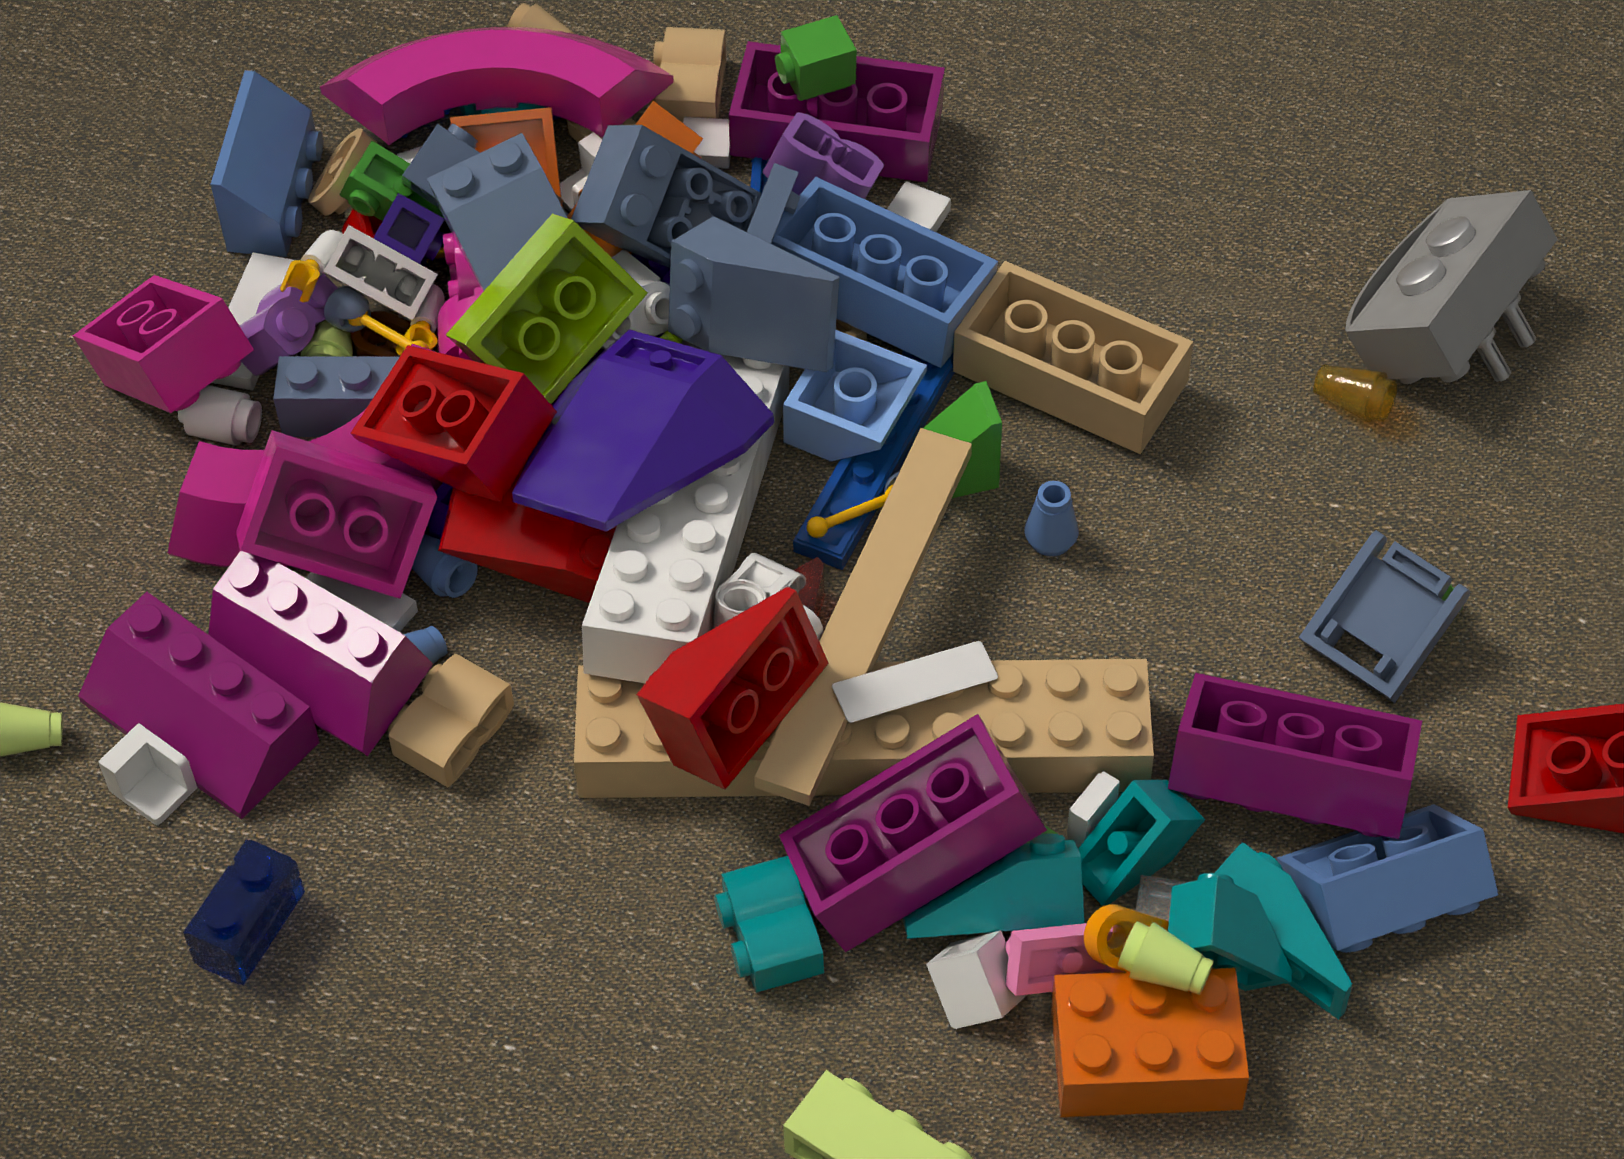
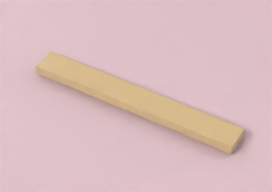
[754,428,972,806]

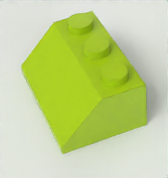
[446,213,648,404]

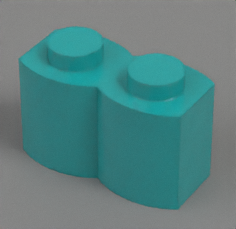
[714,856,824,993]

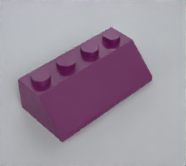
[208,551,433,757]
[78,592,320,820]
[779,714,1047,953]

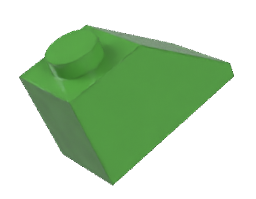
[923,381,1002,498]

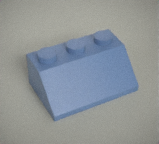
[210,70,323,257]
[1277,804,1498,952]

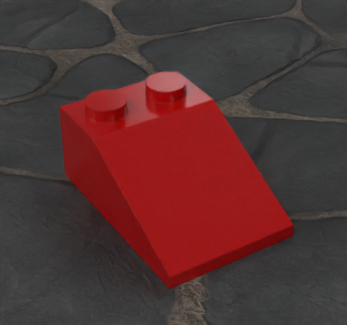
[351,345,557,502]
[438,459,617,603]
[636,587,829,790]
[1507,703,1624,833]

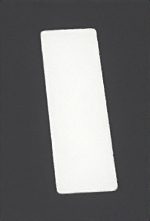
[832,641,998,723]

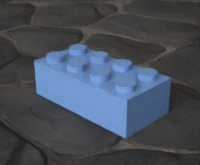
[771,177,998,368]

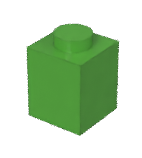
[775,15,857,101]

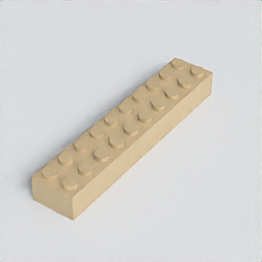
[574,659,1154,798]

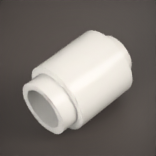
[178,385,262,446]

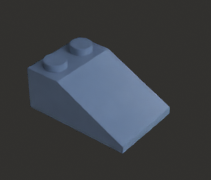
[427,133,567,292]
[668,216,840,372]

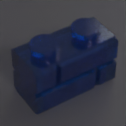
[183,839,305,985]

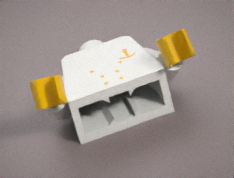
[280,225,444,356]

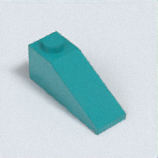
[903,834,1085,939]
[1215,842,1353,1020]

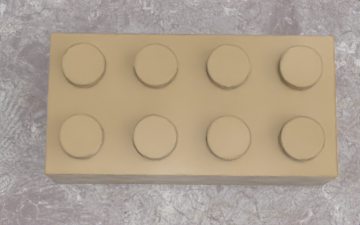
[953,261,1193,454]

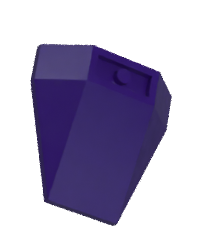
[512,329,774,531]

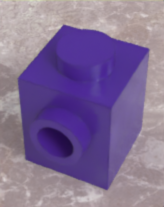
[373,193,446,264]

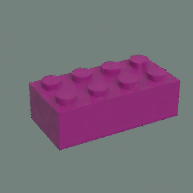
[729,41,945,182]
[1168,673,1423,839]

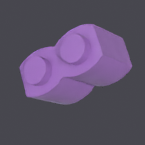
[763,112,885,199]
[240,273,338,376]

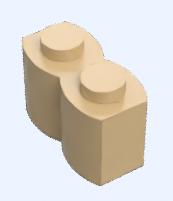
[648,27,727,123]
[388,654,514,787]

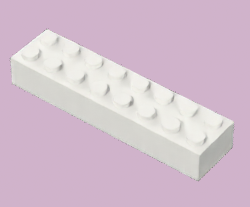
[582,340,790,683]

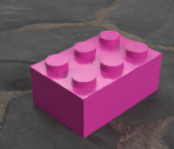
[72,275,254,413]
[236,430,437,599]

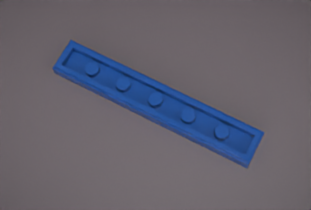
[793,351,955,570]

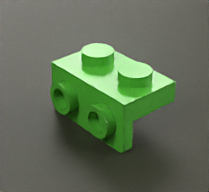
[339,141,445,221]

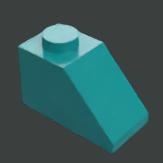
[1078,780,1205,906]
[1168,873,1292,991]

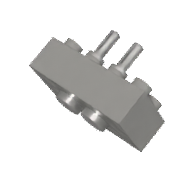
[1345,190,1558,384]

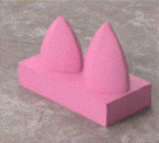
[1006,923,1124,996]

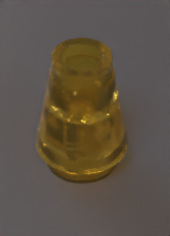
[1313,364,1397,423]

